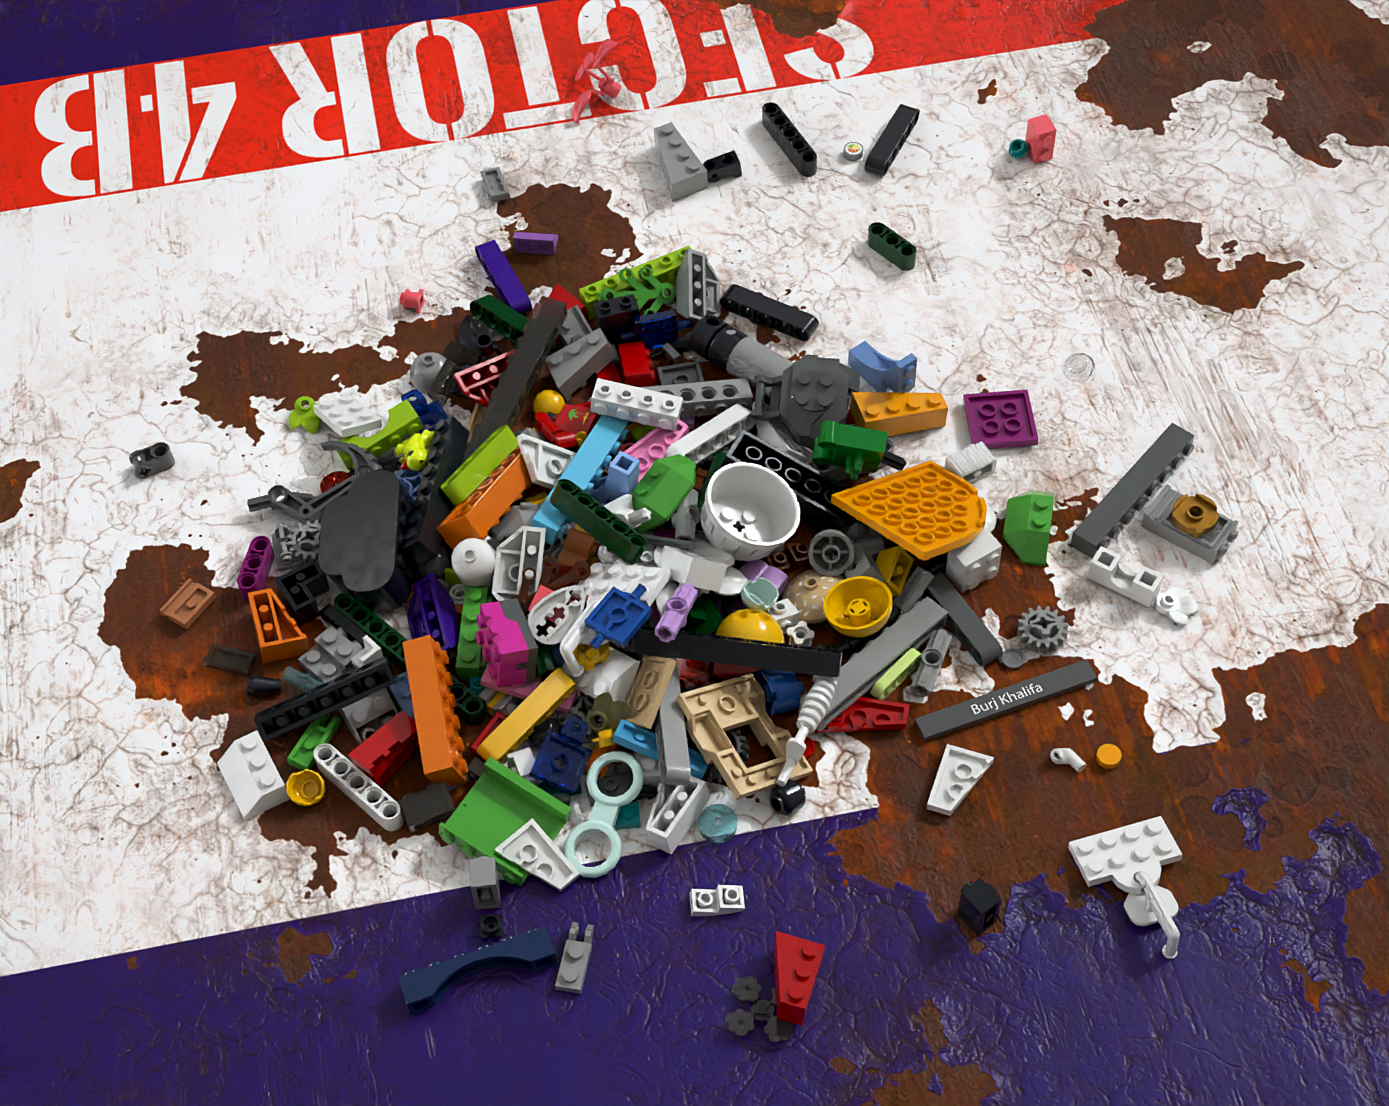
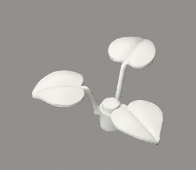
[653,546,748,617]

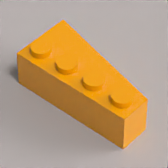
[850,392,948,436]

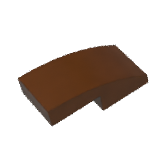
[763,541,810,573]

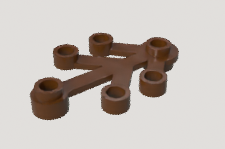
[511,555,591,622]

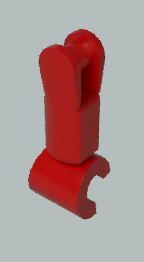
[534,412,577,450]

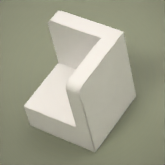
[351,635,383,668]

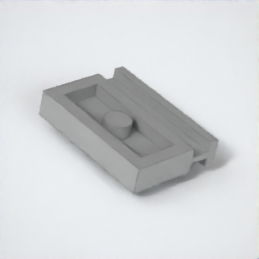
[550,305,593,347]

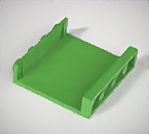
[439,757,572,886]

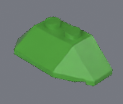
[630,454,696,534]
[1003,490,1054,567]

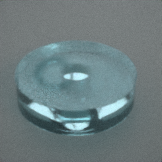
[698,804,737,843]

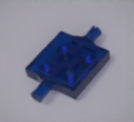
[619,310,691,350]

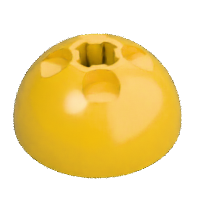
[823,576,893,638]
[716,609,785,643]

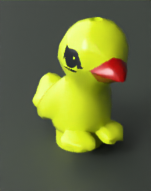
[394,430,435,471]

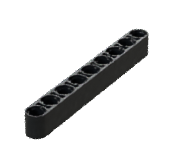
[628,626,842,677]

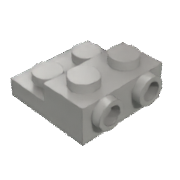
[298,625,363,684]

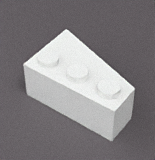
[646,776,710,854]

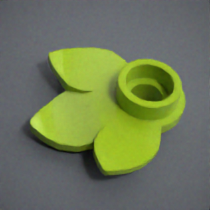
[288,396,323,435]

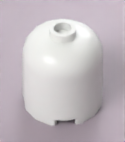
[451,538,496,587]

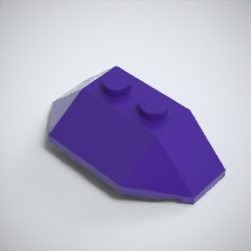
[407,573,460,652]

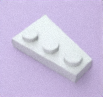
[494,818,580,891]

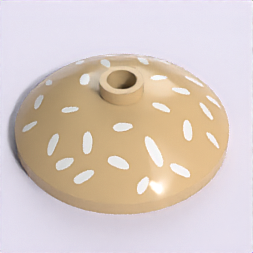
[782,569,846,623]

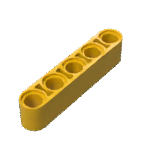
[476,668,577,764]

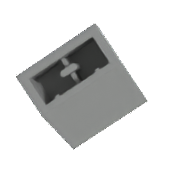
[338,688,398,745]

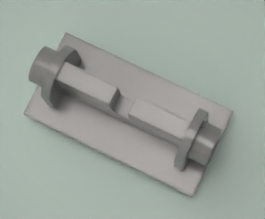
[271,523,300,570]

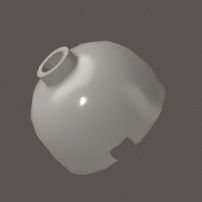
[410,352,452,394]
[808,529,854,577]

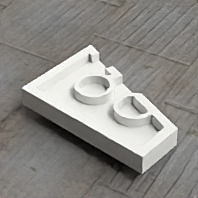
[926,744,994,816]

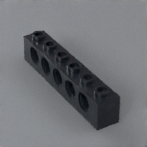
[254,655,397,742]

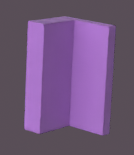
[513,232,558,255]

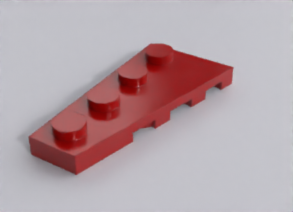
[813,697,910,733]

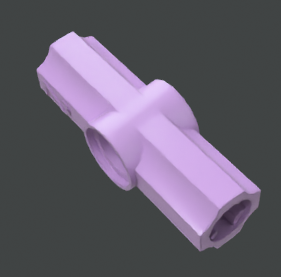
[655,583,698,643]

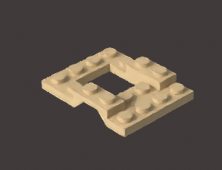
[676,673,813,800]

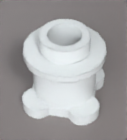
[787,621,814,647]

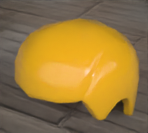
[533,390,565,415]
[286,769,326,806]

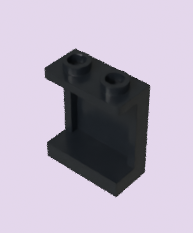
[593,294,641,349]

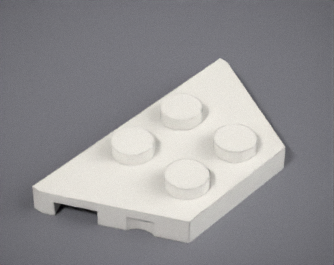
[517,433,576,489]

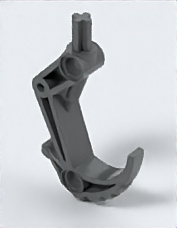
[247,441,383,525]

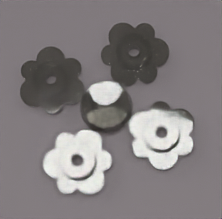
[726,976,794,1043]

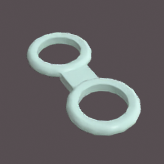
[564,751,644,878]

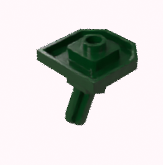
[680,597,722,635]

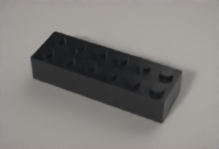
[719,429,849,531]

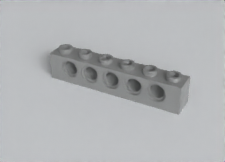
[629,378,753,422]

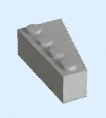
[654,122,708,201]

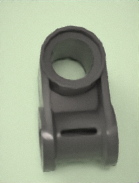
[129,442,175,479]

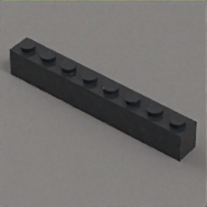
[402,416,470,565]

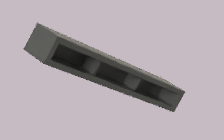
[1070,423,1195,559]

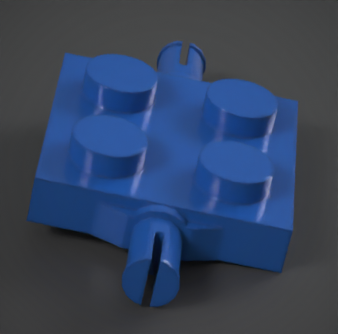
[584,583,652,650]

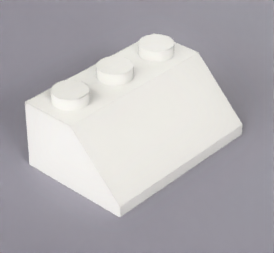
[562,647,640,702]
[217,731,290,820]

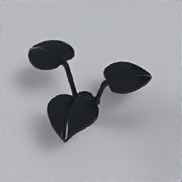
[451,315,544,397]

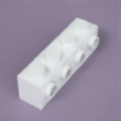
[590,378,683,431]

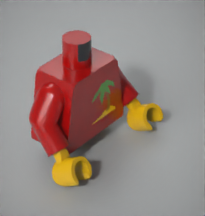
[547,401,599,451]

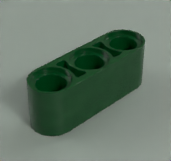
[868,222,916,271]

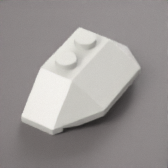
[492,526,546,617]

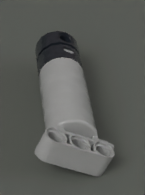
[689,314,852,412]

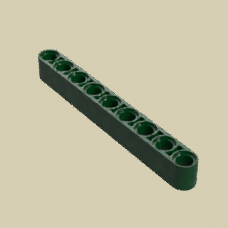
[334,593,486,726]

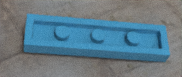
[612,719,708,780]

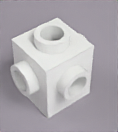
[766,598,799,634]

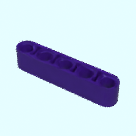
[475,240,532,315]

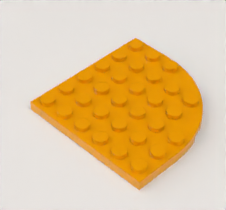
[831,460,987,561]

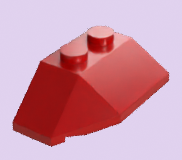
[453,347,532,409]

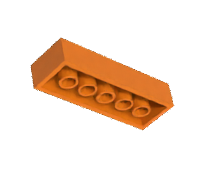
[436,447,533,550]
[402,635,468,790]

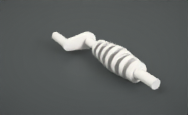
[776,676,837,787]

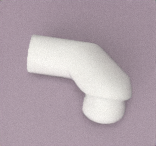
[1050,748,1087,773]

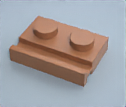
[160,578,216,629]

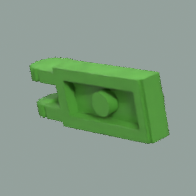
[287,713,342,770]

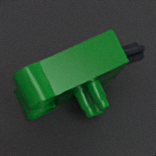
[812,421,906,481]

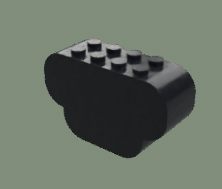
[318,470,415,612]

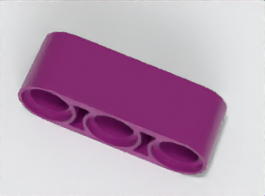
[237,536,274,601]

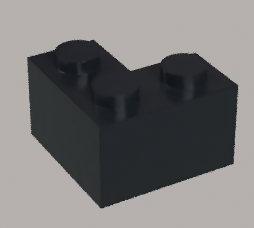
[275,559,330,626]

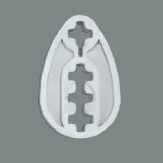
[528,585,586,645]

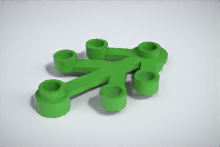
[598,267,676,321]

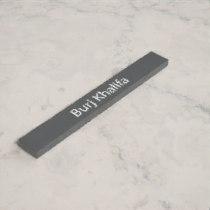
[914,659,1097,742]

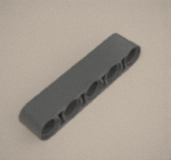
[923,572,1003,666]

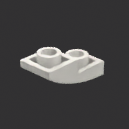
[689,885,745,916]

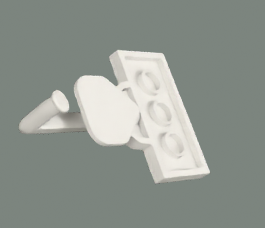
[559,563,672,677]
[1068,816,1182,959]

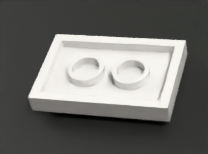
[313,395,382,438]

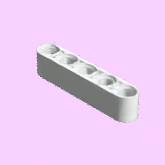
[665,404,757,464]
[313,743,404,831]

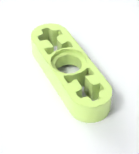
[870,648,922,700]

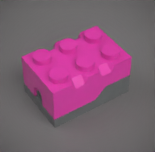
[475,598,538,688]

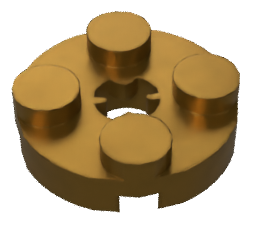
[1171,494,1219,538]

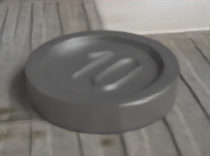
[1001,648,1025,670]

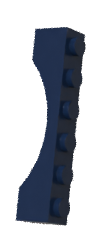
[398,927,557,1015]

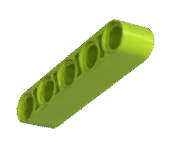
[440,424,519,506]

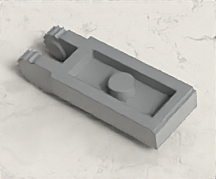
[555,922,594,994]

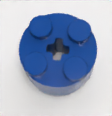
[756,669,804,716]

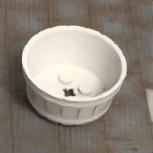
[701,462,800,561]

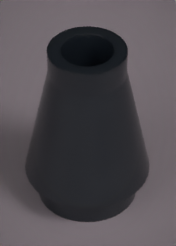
[247,675,281,698]

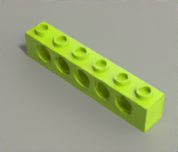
[579,246,691,319]

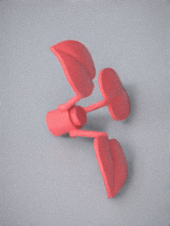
[572,39,621,124]

